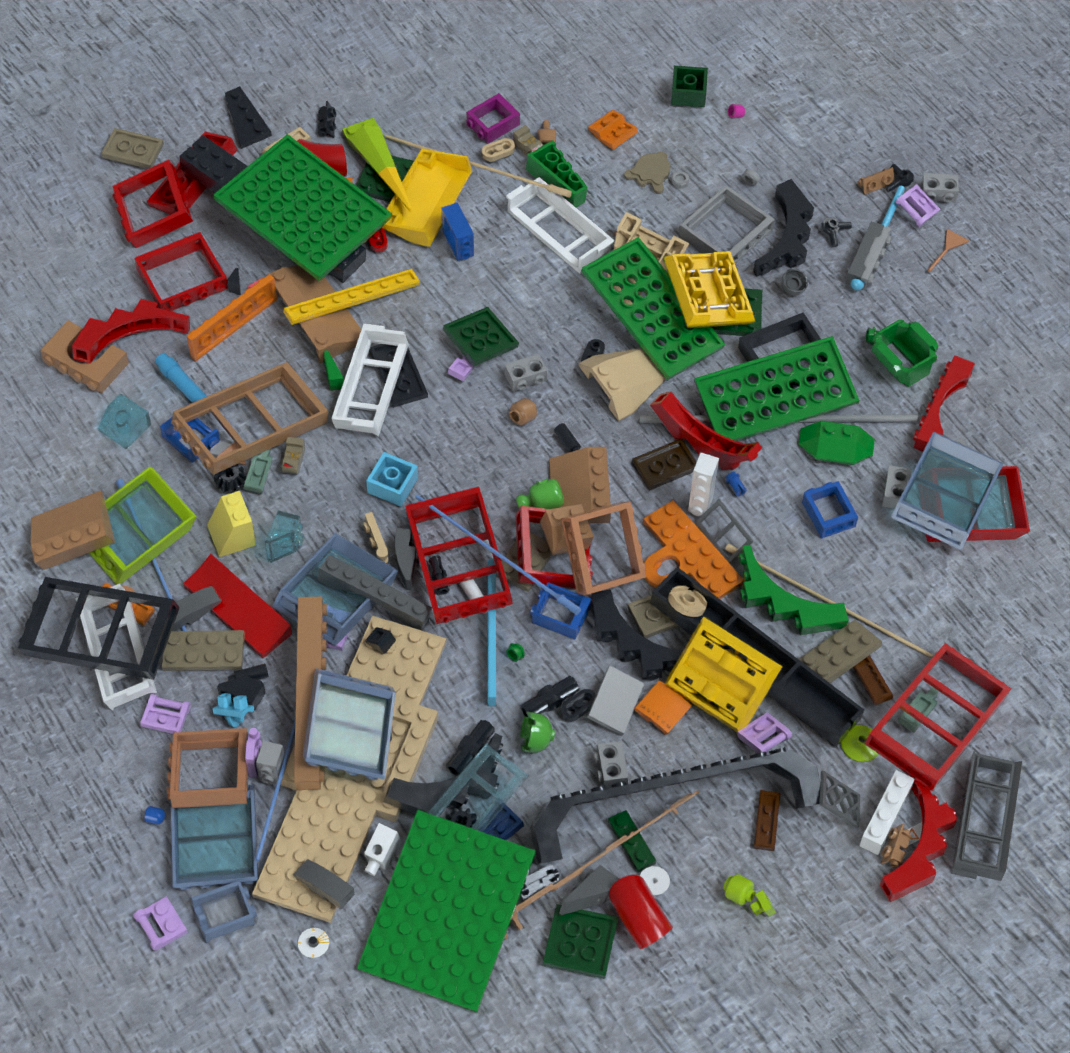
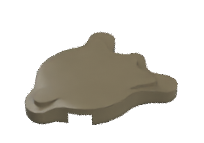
[624,152,670,194]

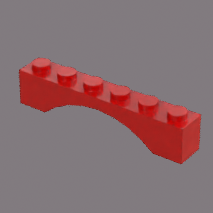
[912,355,975,452]

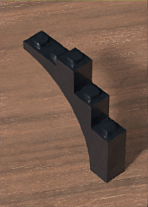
[753,179,814,277]
[591,590,683,680]
[383,733,503,815]

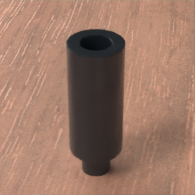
[554,423,581,453]
[228,663,269,681]

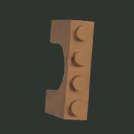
[41,320,129,393]

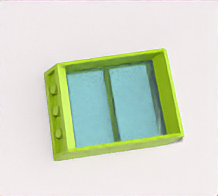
[89,466,197,585]

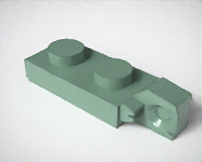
[244,449,273,494]
[898,687,939,733]

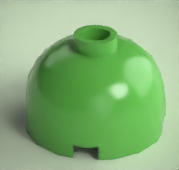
[520,712,555,753]

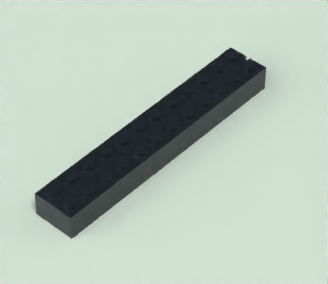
[179,135,366,283]
[650,567,865,747]

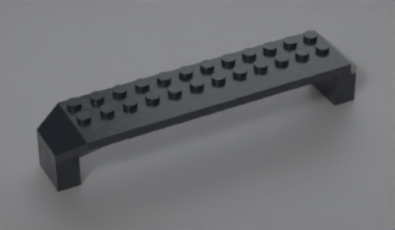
[530,747,821,864]

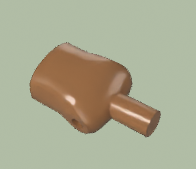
[537,120,556,145]

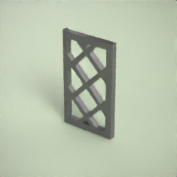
[820,771,860,828]

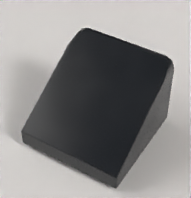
[227,268,241,295]
[365,627,396,654]

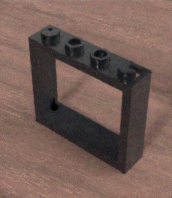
[738,312,830,394]

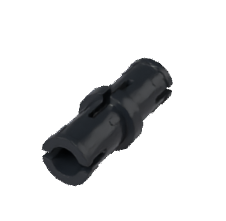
[429,555,450,595]

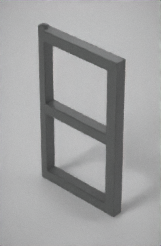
[695,499,753,564]

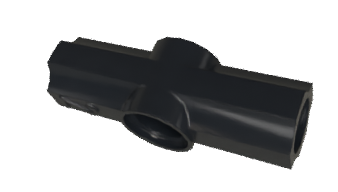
[520,675,579,717]
[446,720,495,776]

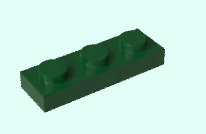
[608,810,656,872]

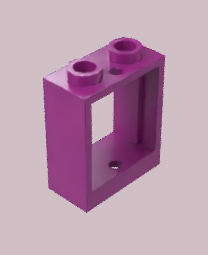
[466,93,520,144]

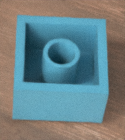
[366,452,418,507]

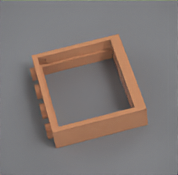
[561,502,646,595]
[167,728,248,808]

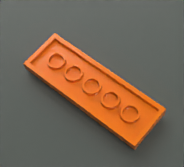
[187,274,277,362]

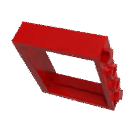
[112,159,193,248]
[134,232,228,311]
[515,506,593,589]

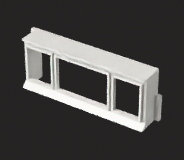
[506,177,615,274]
[331,324,409,437]
[75,583,157,710]

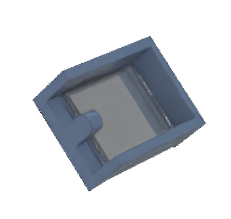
[192,880,257,943]

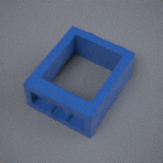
[441,202,474,261]
[802,481,858,539]
[530,583,591,640]

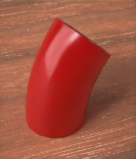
[297,139,347,177]
[609,875,673,950]

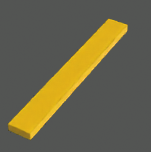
[283,269,420,325]

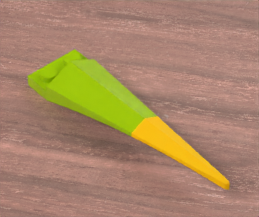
[342,117,412,212]

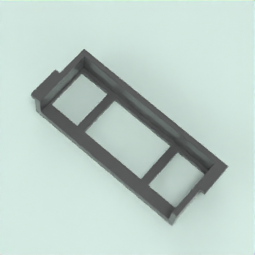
[951,751,1022,881]

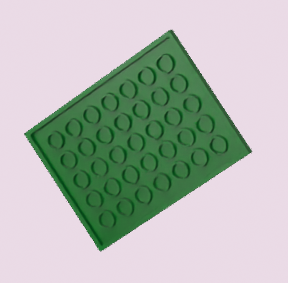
[213,134,392,281]
[357,810,536,1013]

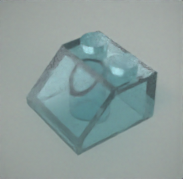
[98,393,151,449]
[265,510,304,563]

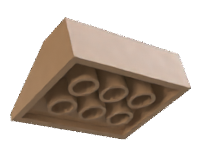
[549,447,611,523]
[31,491,115,570]

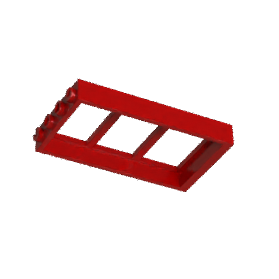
[405,486,513,624]
[865,643,1012,791]

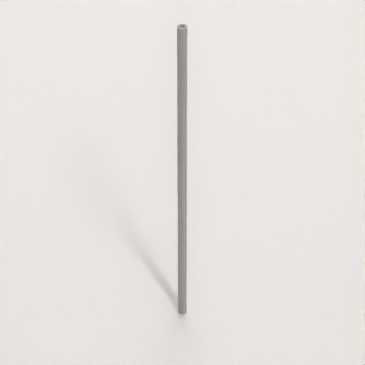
[639,414,918,423]

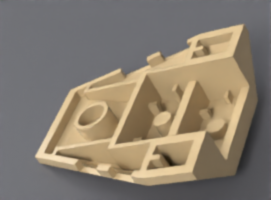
[608,212,689,294]
[578,348,666,421]

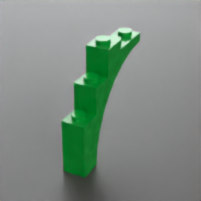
[739,545,849,636]

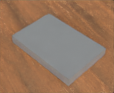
[587,665,644,736]

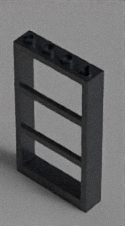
[18,577,180,680]

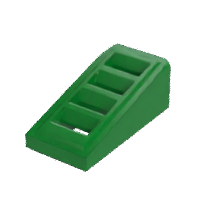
[324,350,344,391]

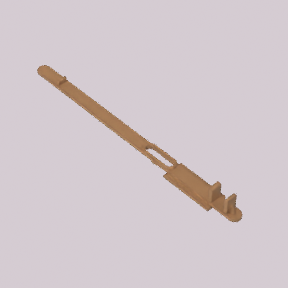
[504,791,700,940]

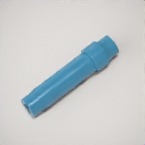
[155,353,207,403]

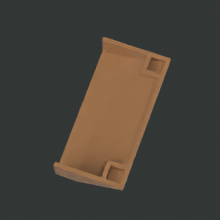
[267,266,361,363]

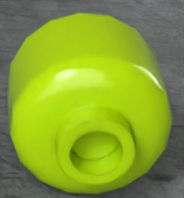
[723,874,756,905]

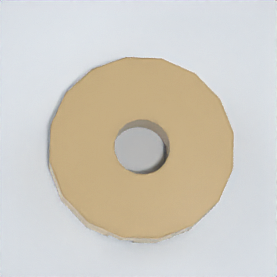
[668,586,707,617]

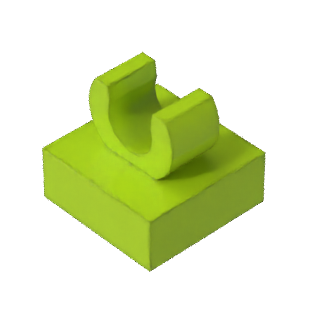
[750,890,777,917]

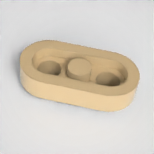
[482,138,515,162]

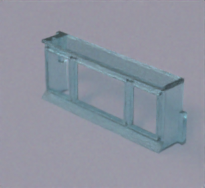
[428,743,529,832]

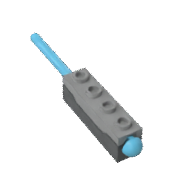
[845,186,905,291]

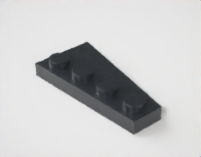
[225,86,272,149]

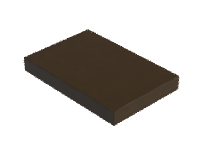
[632,439,697,491]

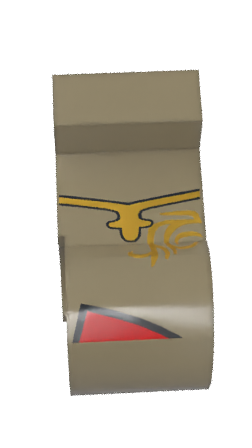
[513,125,543,156]
[282,437,305,474]

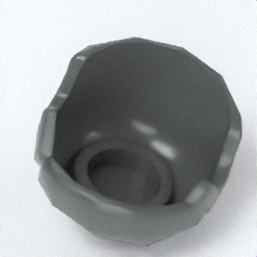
[781,269,808,296]

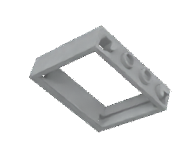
[679,185,775,264]

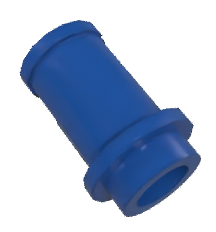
[726,472,747,497]

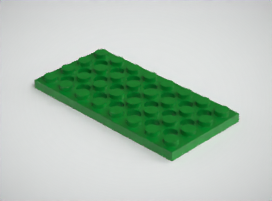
[581,237,725,381]
[694,336,860,441]

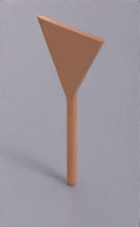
[928,229,970,272]

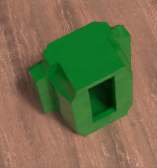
[872,319,939,387]

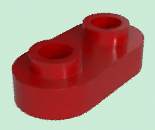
[368,227,388,253]

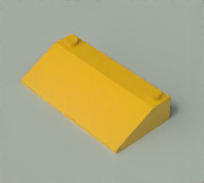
[382,148,472,247]

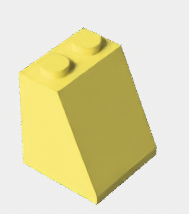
[207,491,256,557]

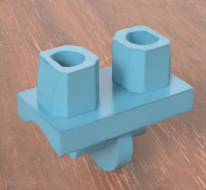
[213,693,254,727]

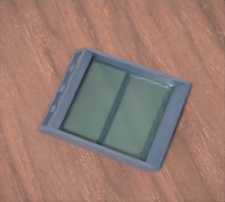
[891,432,1004,550]
[272,533,398,645]
[303,668,396,780]
[171,784,259,890]

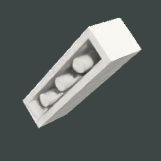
[688,452,719,516]
[860,770,915,855]

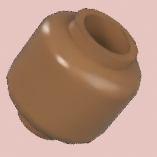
[509,398,537,426]

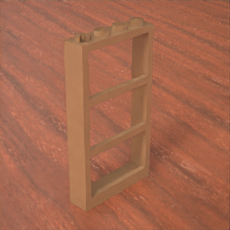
[171,362,328,475]

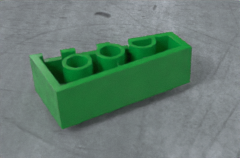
[525,140,588,208]

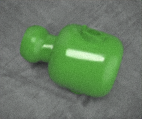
[516,478,564,509]

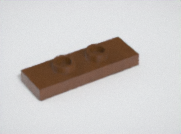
[853,655,893,705]

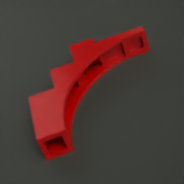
[72,299,190,364]
[650,391,762,470]
[880,776,957,903]

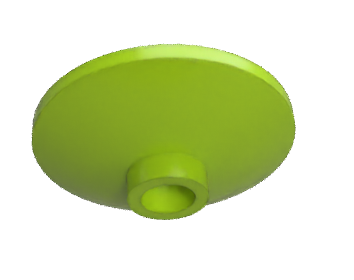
[841,725,878,762]

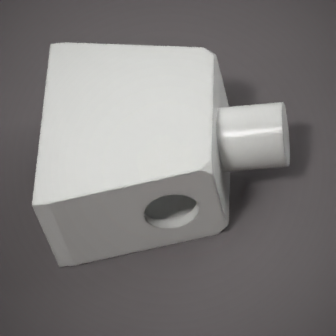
[364,823,402,876]

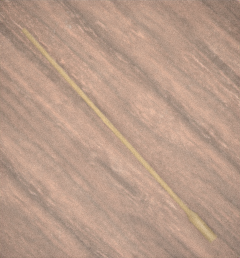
[385,135,572,198]
[725,543,933,658]

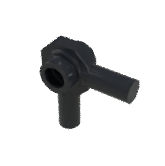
[885,164,915,192]
[821,217,852,247]

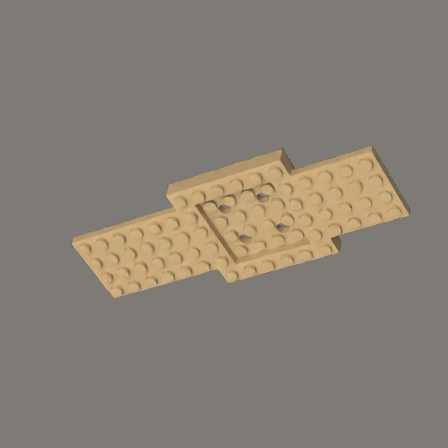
[252,616,447,923]

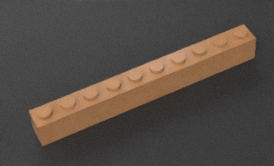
[294,596,328,790]

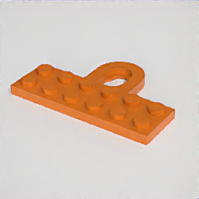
[643,500,744,599]

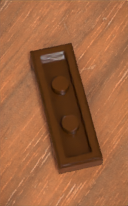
[753,790,781,852]

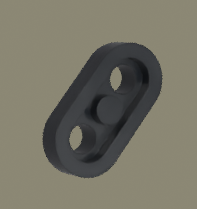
[581,339,605,362]
[561,689,596,722]

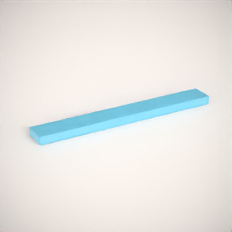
[487,559,496,706]

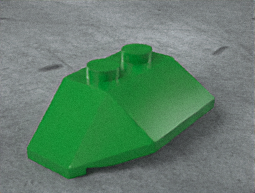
[798,421,875,465]

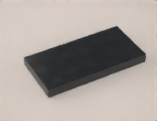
[369,344,428,408]

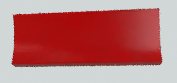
[147,131,237,215]
[183,554,292,659]

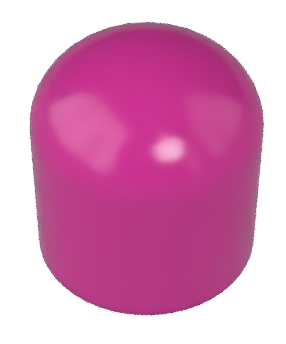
[728,104,745,118]

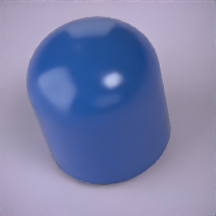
[144,806,165,825]

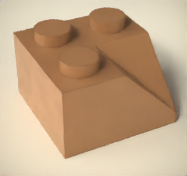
[540,504,594,555]

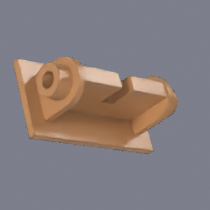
[858,167,894,195]
[881,824,911,868]

